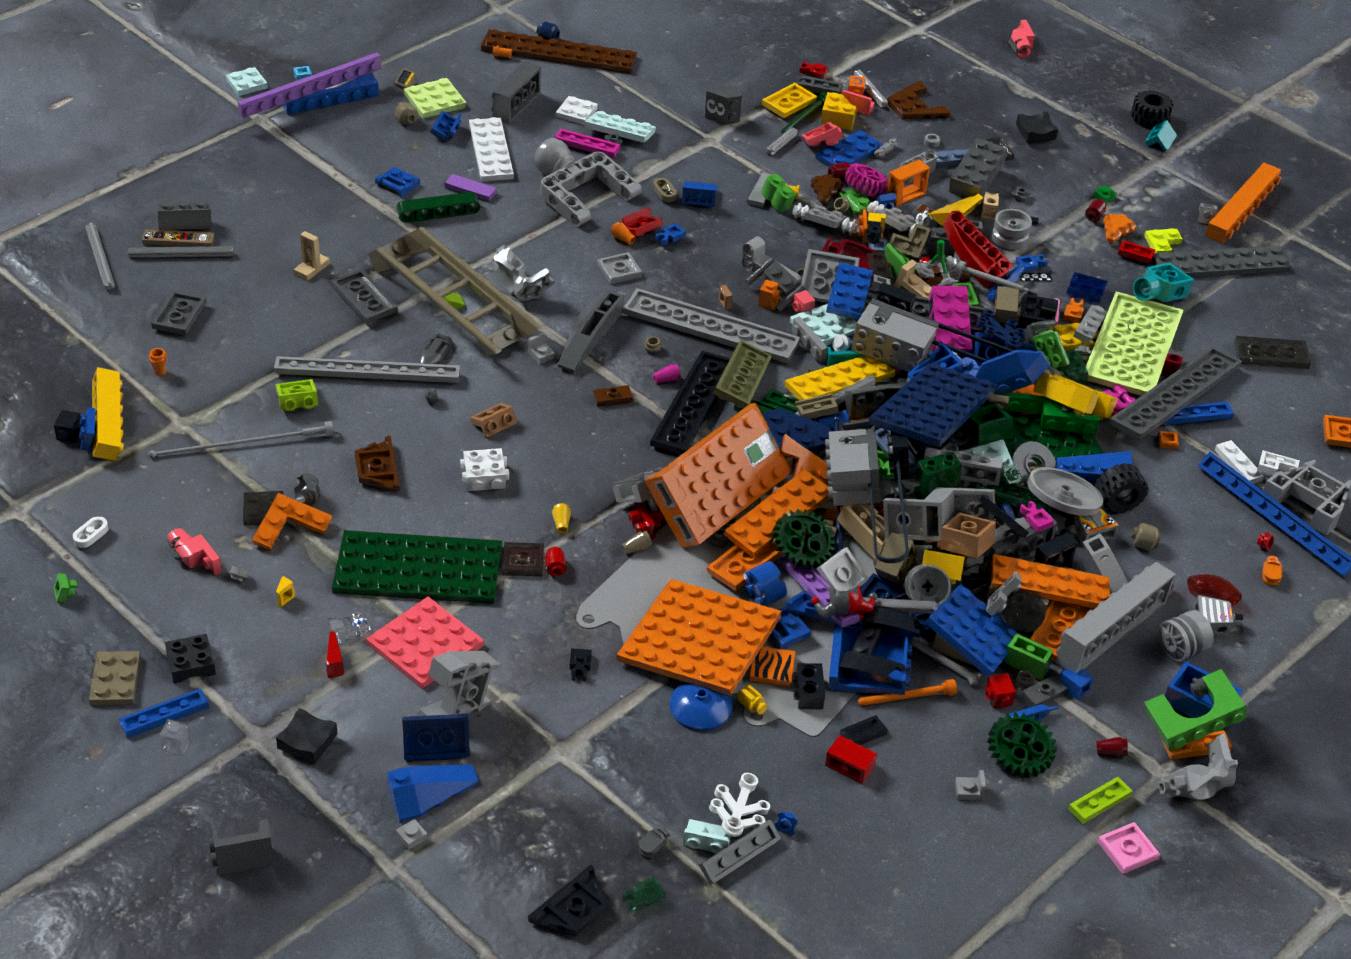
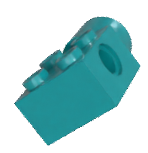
[1133,262,1194,302]

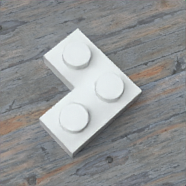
[1257,450,1300,476]

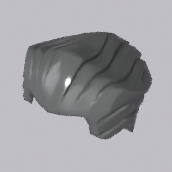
[294,473,321,505]

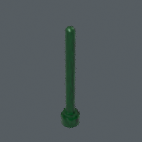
[781,92,827,134]

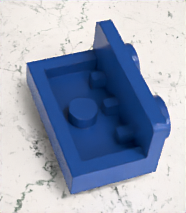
[430,111,462,142]
[79,407,95,451]

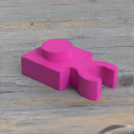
[1020,501,1054,532]

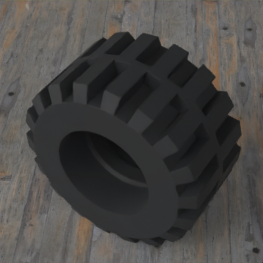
[1131,90,1174,128]
[1095,463,1149,514]

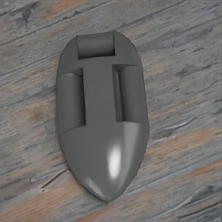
[418,334,452,364]

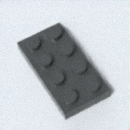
[331,269,398,324]

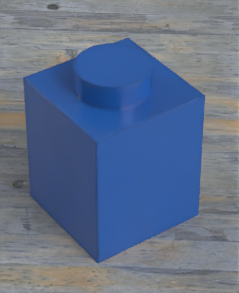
[1059,668,1094,700]

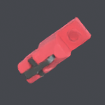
[1008,20,1035,58]
[167,528,222,575]

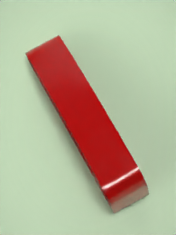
[943,210,1012,288]

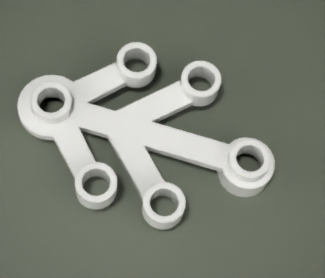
[709,773,770,837]

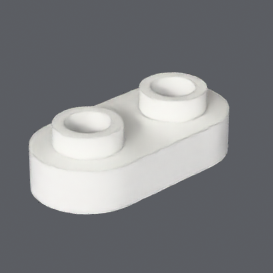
[73,517,108,548]

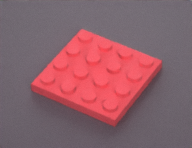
[366,597,484,689]

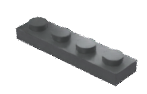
[699,820,781,885]

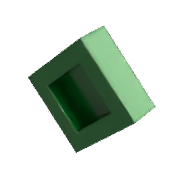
[1093,185,1117,204]

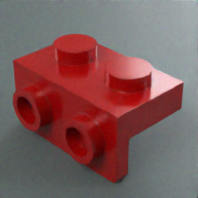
[621,207,663,237]

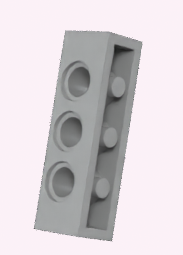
[924,447,1003,486]

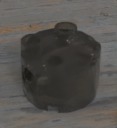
[1002,590,1046,632]

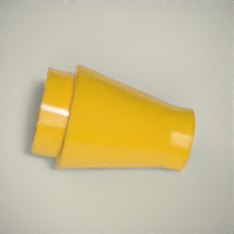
[552,503,571,534]

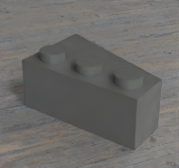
[156,197,212,230]

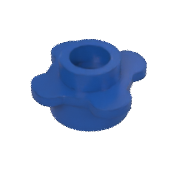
[775,812,798,836]

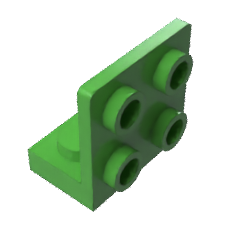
[1033,328,1070,368]

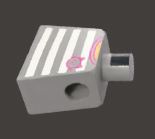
[1194,595,1243,637]

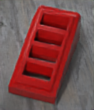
[326,631,344,678]

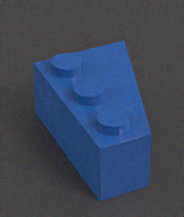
[907,342,963,383]

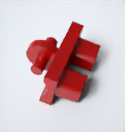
[628,502,663,540]

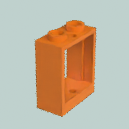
[886,159,930,207]

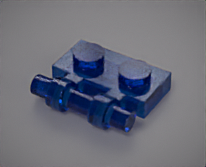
[1066,272,1108,303]

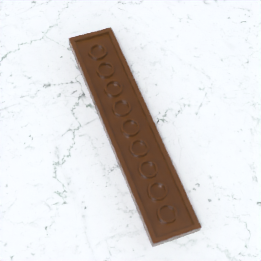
[481,29,637,74]

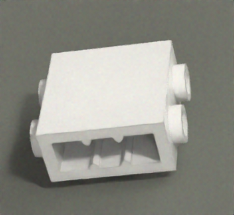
[460,448,509,492]

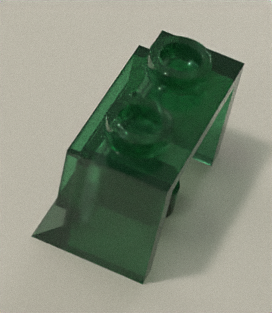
[1055,351,1089,386]

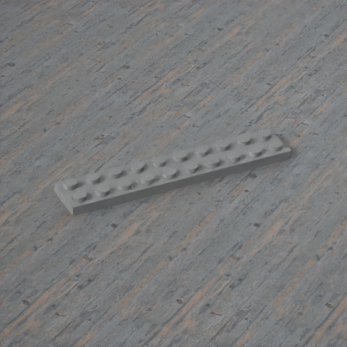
[623,288,801,364]

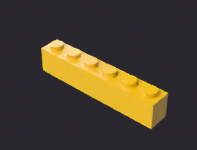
[92,367,124,461]

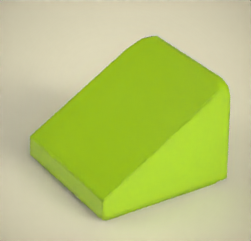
[443,293,465,309]

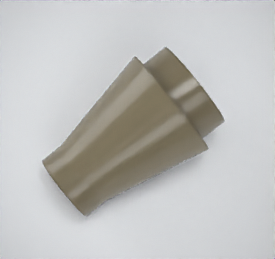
[622,531,653,555]

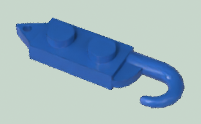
[987,264,1025,302]

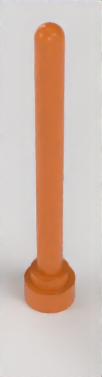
[858,679,957,706]

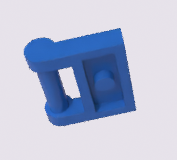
[375,167,420,196]
[770,607,811,650]

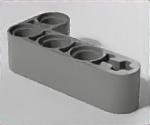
[741,236,802,291]

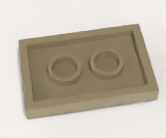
[89,651,141,706]

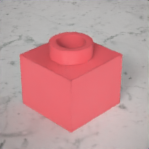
[792,290,815,313]

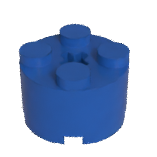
[743,561,787,606]

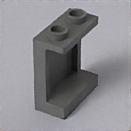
[209,819,274,875]

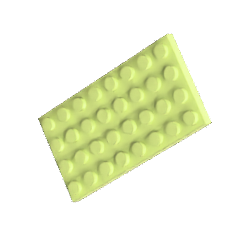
[1082,291,1183,396]

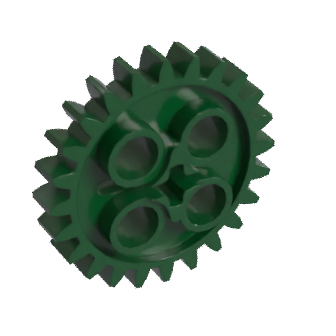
[772,509,836,570]
[987,712,1057,778]

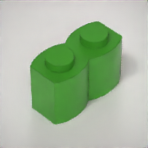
[761,174,796,213]

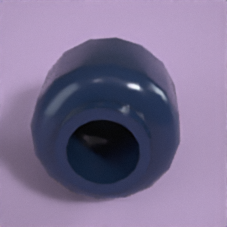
[536,21,560,40]

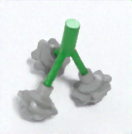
[917,240,959,286]

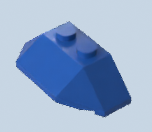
[975,350,1050,395]

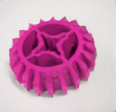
[845,163,888,197]

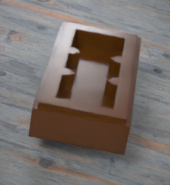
[593,385,633,406]

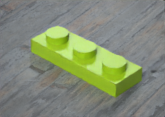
[1068,777,1133,824]

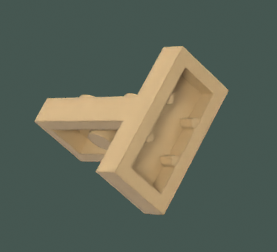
[293,231,330,281]
[894,259,931,298]

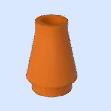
[610,222,636,245]
[148,348,167,376]

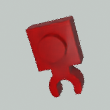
[799,62,828,79]

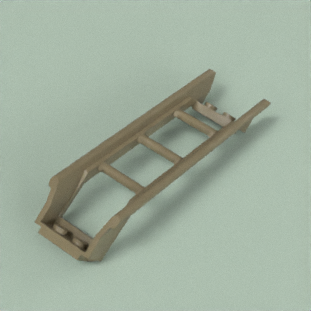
[368,227,544,357]

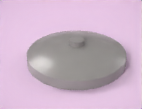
[1027,467,1103,516]

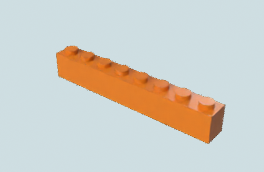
[1205,163,1282,244]

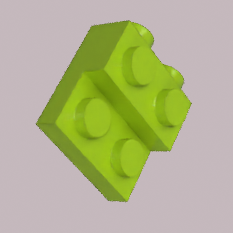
[275,379,318,411]

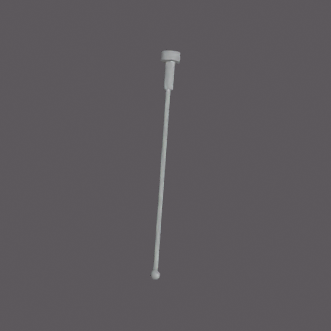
[148,421,334,458]

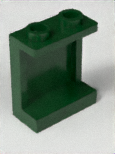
[914,452,962,500]

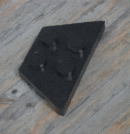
[528,865,609,936]

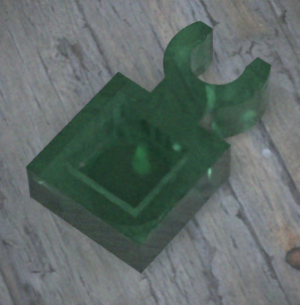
[622,876,666,911]

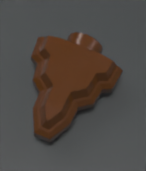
[811,174,844,205]

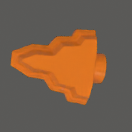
[1103,213,1136,244]

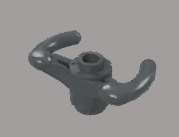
[1009,320,1056,345]

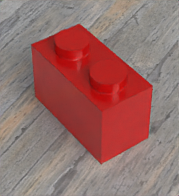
[825,735,877,785]

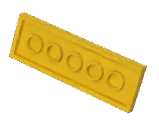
[784,356,895,401]

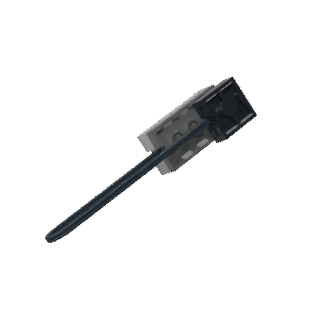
[892,510,1078,619]

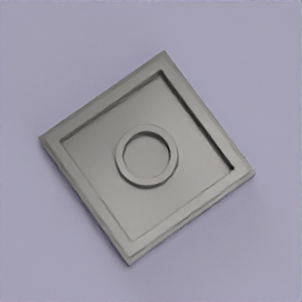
[597,252,642,284]

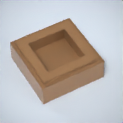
[719,285,733,310]

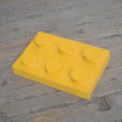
[762,83,817,118]

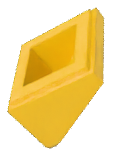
[276,576,295,607]

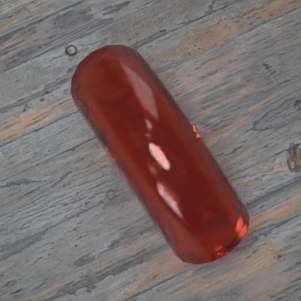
[1187,574,1242,606]

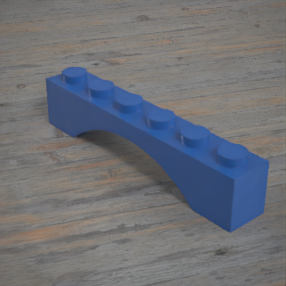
[282,73,379,114]

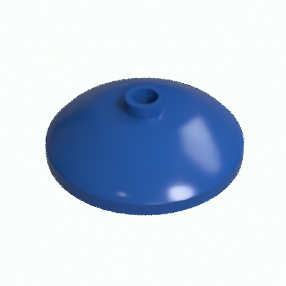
[669,682,733,731]

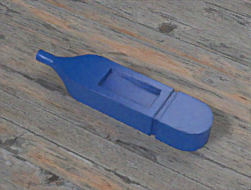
[1009,704,1058,721]

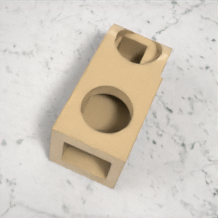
[981,191,999,220]

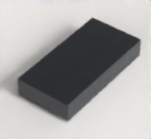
[840,715,888,745]

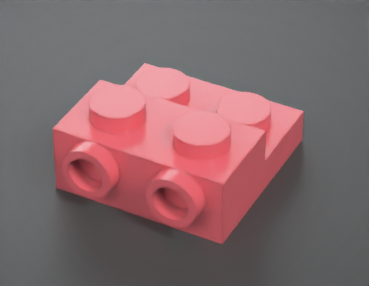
[801,122,843,147]

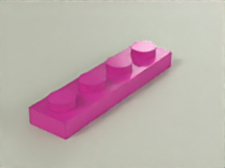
[554,129,620,158]

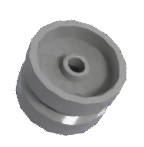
[992,209,1032,250]

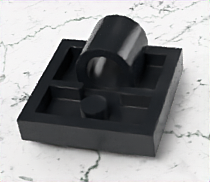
[1019,294,1058,328]

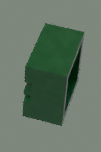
[962,404,1013,445]

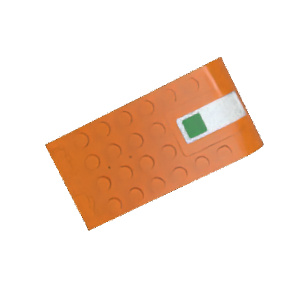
[644,403,792,548]

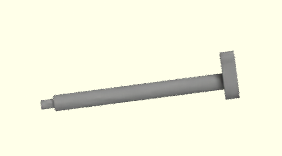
[954,261,1028,292]

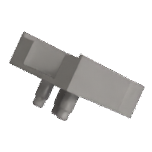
[612,467,663,512]

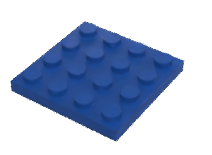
[925,584,1018,677]

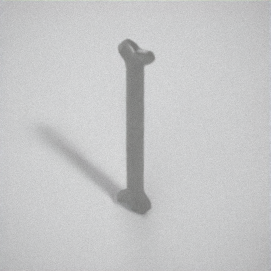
[909,638,981,686]

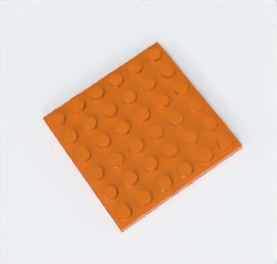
[617,579,781,696]

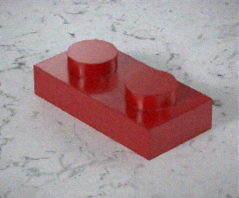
[1118,240,1156,264]

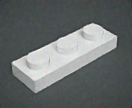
[1215,440,1264,484]

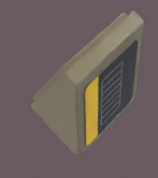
[395,68,417,88]

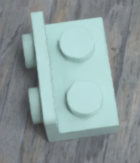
[683,819,731,853]

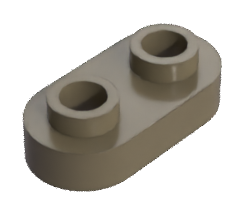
[653,178,677,203]

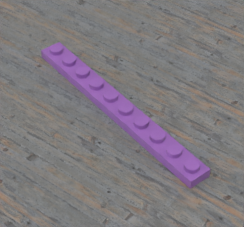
[238,53,381,118]

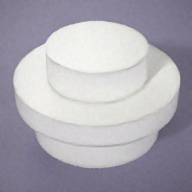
[832,334,850,351]

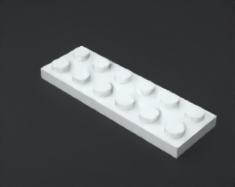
[469,117,514,182]

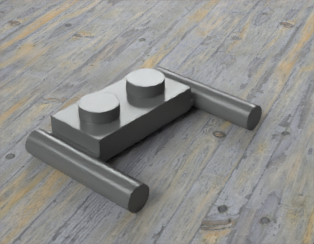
[745,258,805,312]

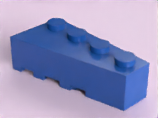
[1056,451,1132,487]

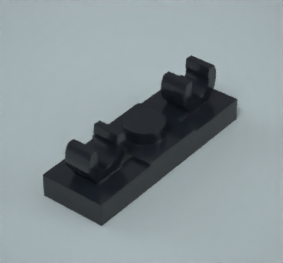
[972,494,1029,544]

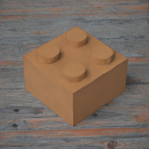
[941,512,996,559]

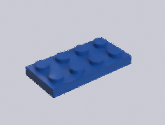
[815,130,883,167]
[826,262,873,320]

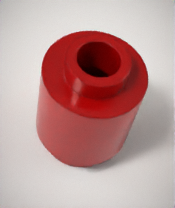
[545,547,567,576]

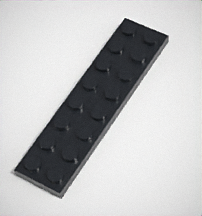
[650,351,731,455]

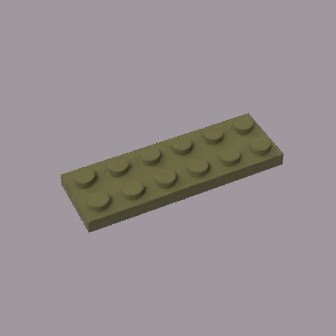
[713,339,772,409]

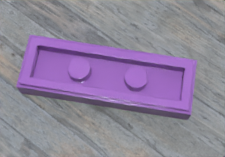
[445,174,497,201]

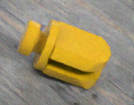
[737,685,768,715]

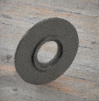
[1013,441,1057,486]

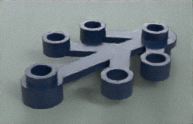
[976,309,1026,351]

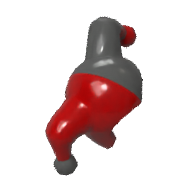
[811,585,878,618]

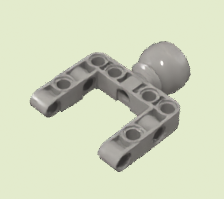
[533,137,642,227]

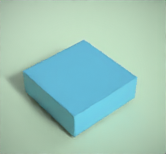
[293,66,312,81]

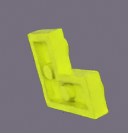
[1144,228,1183,253]

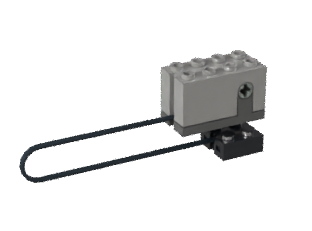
[851,282,1055,383]
[825,428,910,563]

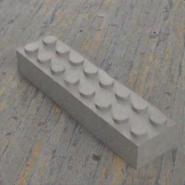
[1055,562,1176,674]

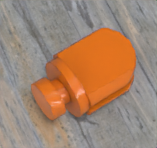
[1262,556,1282,586]

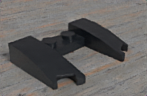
[839,607,921,683]

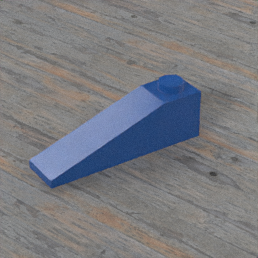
[386,764,479,822]

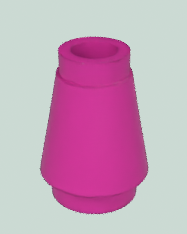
[653,364,681,384]

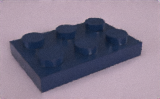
[402,714,470,760]

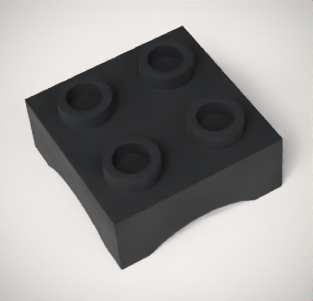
[1016,112,1058,143]
[165,634,216,684]
[276,708,338,764]

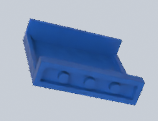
[829,621,913,695]

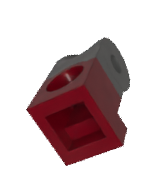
[1161,347,1184,377]

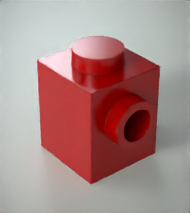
[985,673,1016,708]

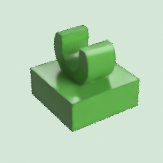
[53,573,78,603]

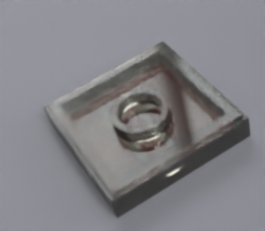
[502,542,544,577]

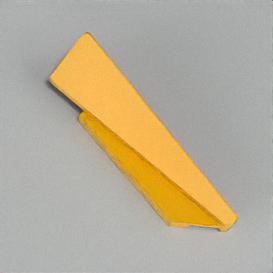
[929,193,983,226]

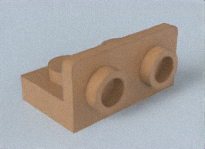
[470,403,517,437]

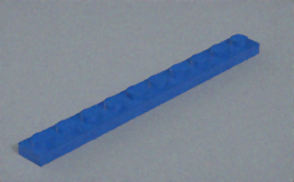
[1198,452,1351,578]

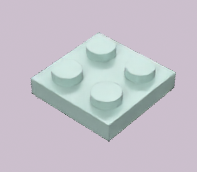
[225,67,268,96]

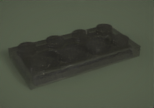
[1234,336,1311,369]

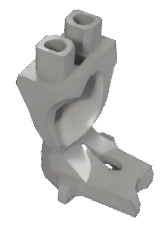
[494,245,555,301]
[1158,734,1238,800]

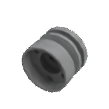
[904,564,951,607]
[1158,610,1214,662]

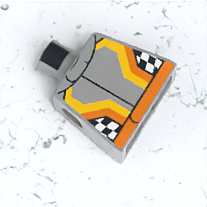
[1073,508,1119,547]

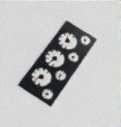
[1019,273,1052,282]

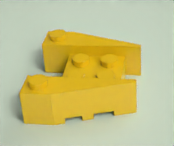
[1033,372,1118,420]

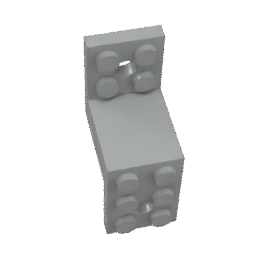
[883,487,995,541]

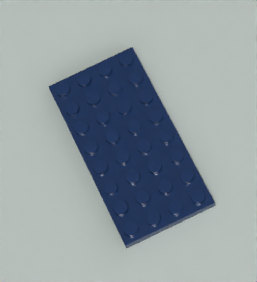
[868,363,997,447]

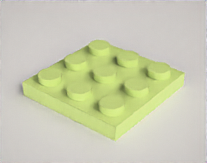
[404,78,467,119]

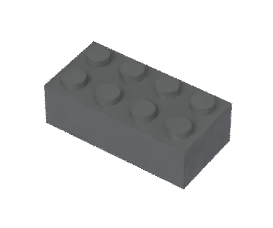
[491,61,541,124]
[949,138,1007,198]

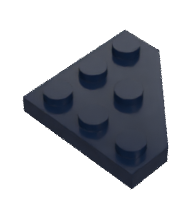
[762,408,831,458]

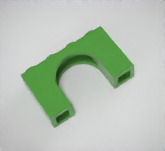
[1144,669,1247,751]

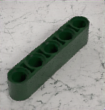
[396,192,480,223]

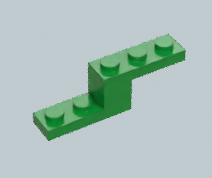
[1006,392,1100,435]

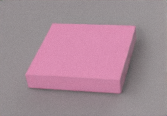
[1097,822,1160,874]

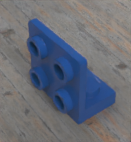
[682,181,718,207]

